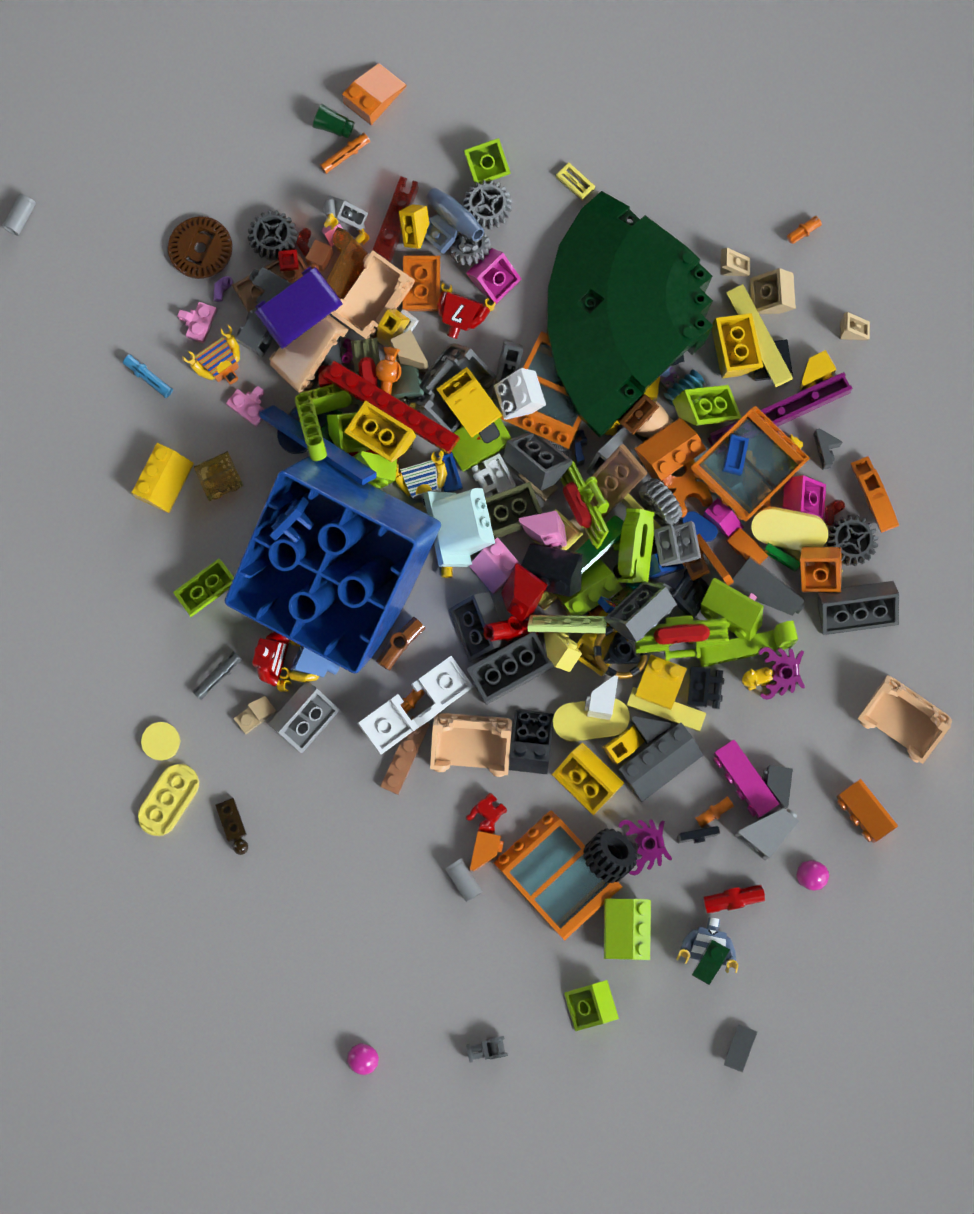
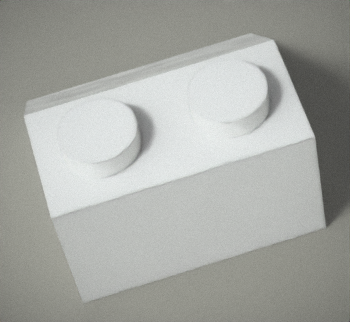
[584,675,618,720]

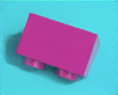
[466,248,522,304]
[782,475,826,521]

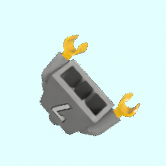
[323,196,370,245]

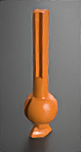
[375,347,402,395]

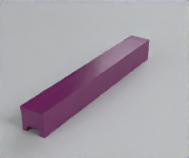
[708,372,853,455]

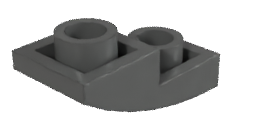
[724,1025,757,1073]

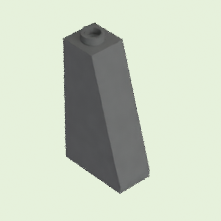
[729,556,805,616]

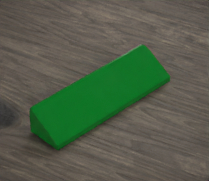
[575,515,624,573]

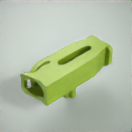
[612,508,654,583]

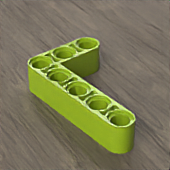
[295,384,352,461]
[699,620,798,667]

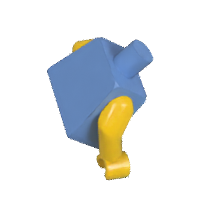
[280,645,340,683]

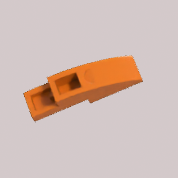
[851,456,899,533]

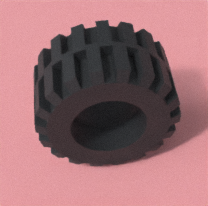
[583,828,637,883]

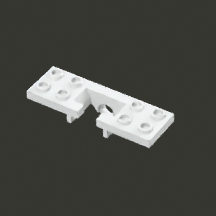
[357,656,474,755]

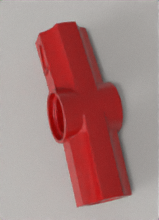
[483,616,539,641]
[703,885,765,914]

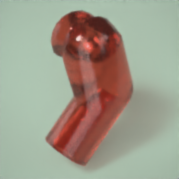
[296,228,311,257]
[824,500,845,525]

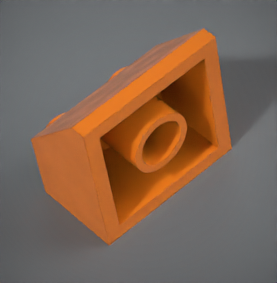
[800,547,842,592]

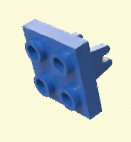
[270,497,314,543]

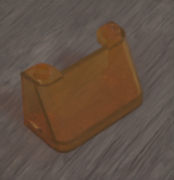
[326,226,368,299]

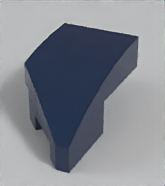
[575,429,587,466]

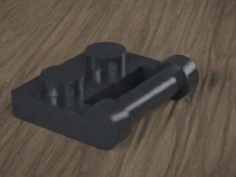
[670,569,709,618]

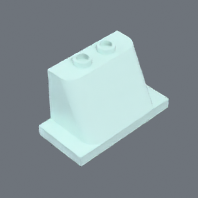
[423,488,495,567]

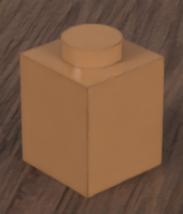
[305,239,333,272]

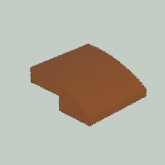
[617,391,659,435]

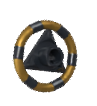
[593,625,648,679]

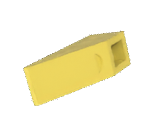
[544,632,582,672]

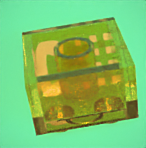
[194,451,244,501]

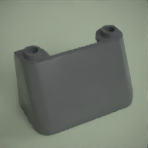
[408,343,497,432]

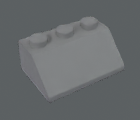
[268,682,340,754]

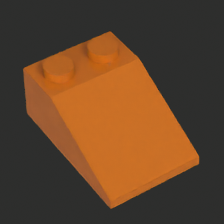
[342,63,407,125]

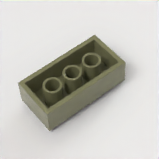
[485,482,542,540]

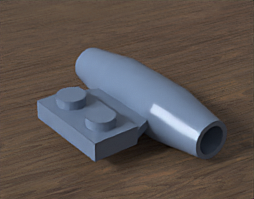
[425,188,484,254]

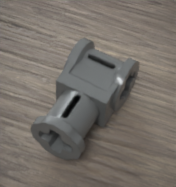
[466,1036,508,1063]

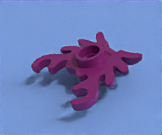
[758,647,805,700]
[618,819,672,876]

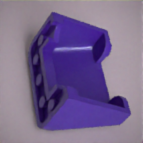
[255,266,343,349]

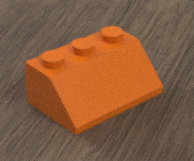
[634,418,707,481]
[836,779,898,843]

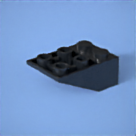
[509,709,554,774]

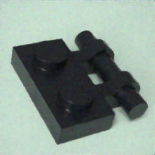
[687,666,725,709]

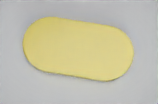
[751,507,828,551]
[553,699,630,742]
[138,764,199,836]

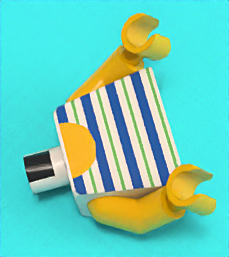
[395,450,447,507]

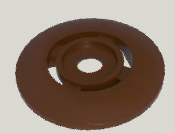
[168,216,233,279]

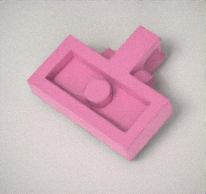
[177,302,217,343]
[226,386,265,427]

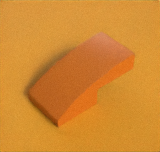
[726,528,768,564]

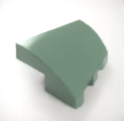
[391,365,424,400]

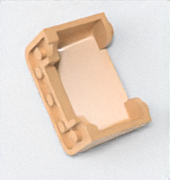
[331,251,415,339]
[269,315,349,393]
[858,675,952,764]
[430,713,512,777]

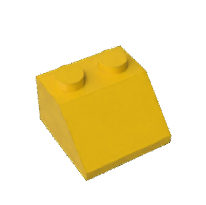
[635,655,687,710]

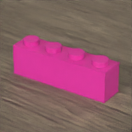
[713,740,779,818]

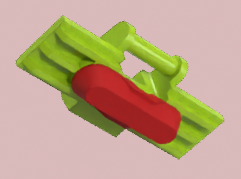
[560,461,609,549]
[635,615,730,661]

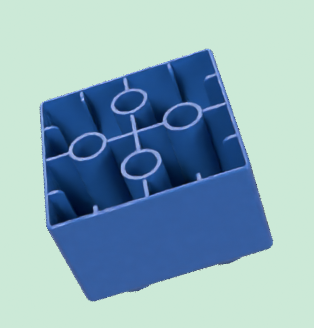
[225,456,441,674]

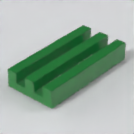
[764,543,800,572]

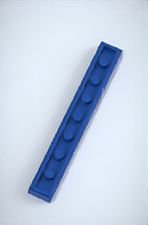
[259,405,377,485]

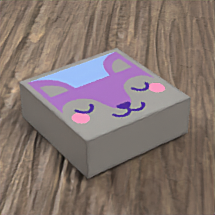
[660,366,682,390]

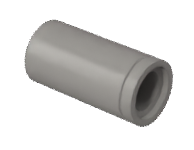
[2,194,36,236]
[446,858,483,902]

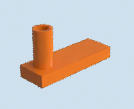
[683,533,734,586]

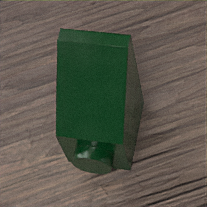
[692,940,730,985]

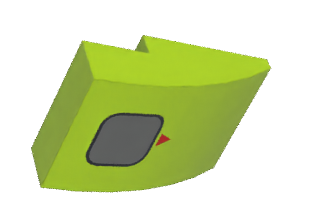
[451,418,512,472]

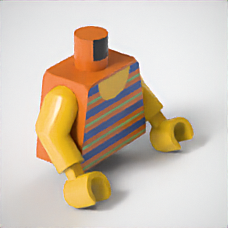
[182,324,240,385]

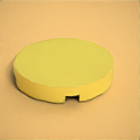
[141,722,181,761]

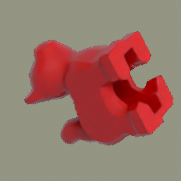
[466,793,507,834]

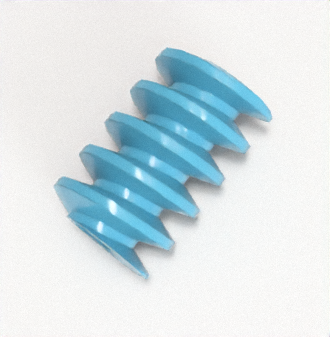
[664,369,705,407]

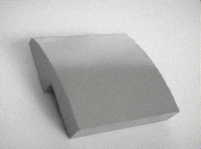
[654,521,701,566]

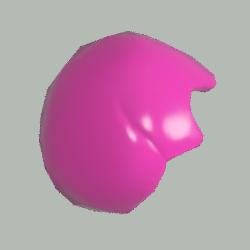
[796,860,829,891]
[347,1043,379,1075]

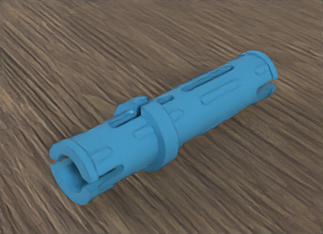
[123,354,173,398]

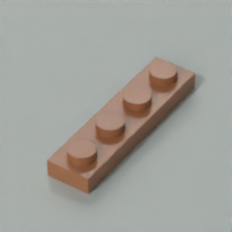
[380,716,430,795]

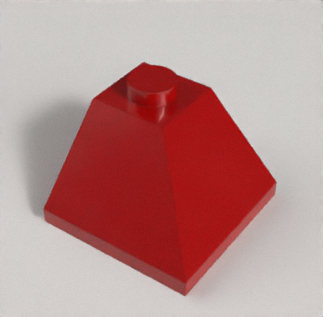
[501,563,548,622]

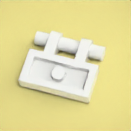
[471,454,517,498]

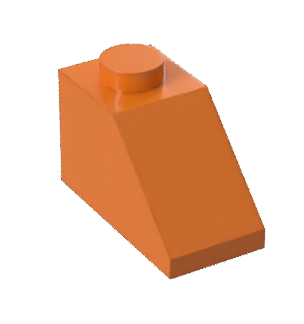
[470,831,504,872]

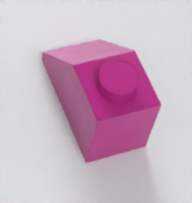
[703,498,744,538]

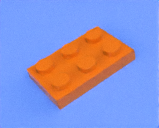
[403,256,441,311]

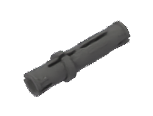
[192,651,243,700]

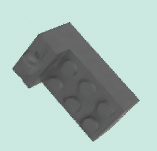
[237,267,292,357]

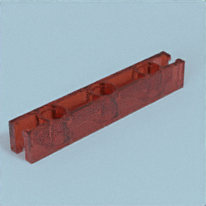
[372,176,419,263]

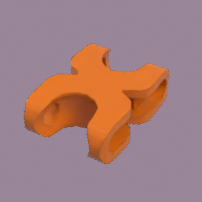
[661,459,713,518]

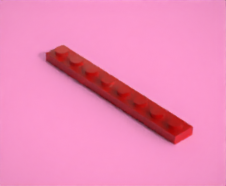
[323,361,460,454]

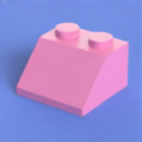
[519,511,567,549]
[469,537,521,594]

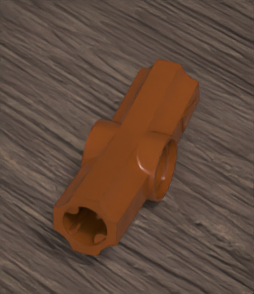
[376,617,426,671]

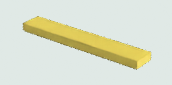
[726,284,793,387]

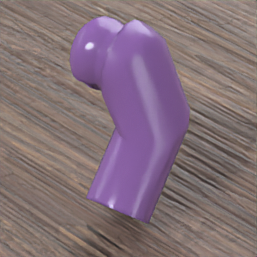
[213,276,233,302]

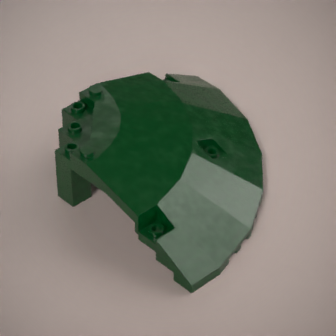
[547,191,713,438]

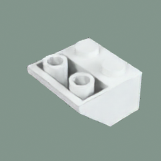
[494,368,546,420]

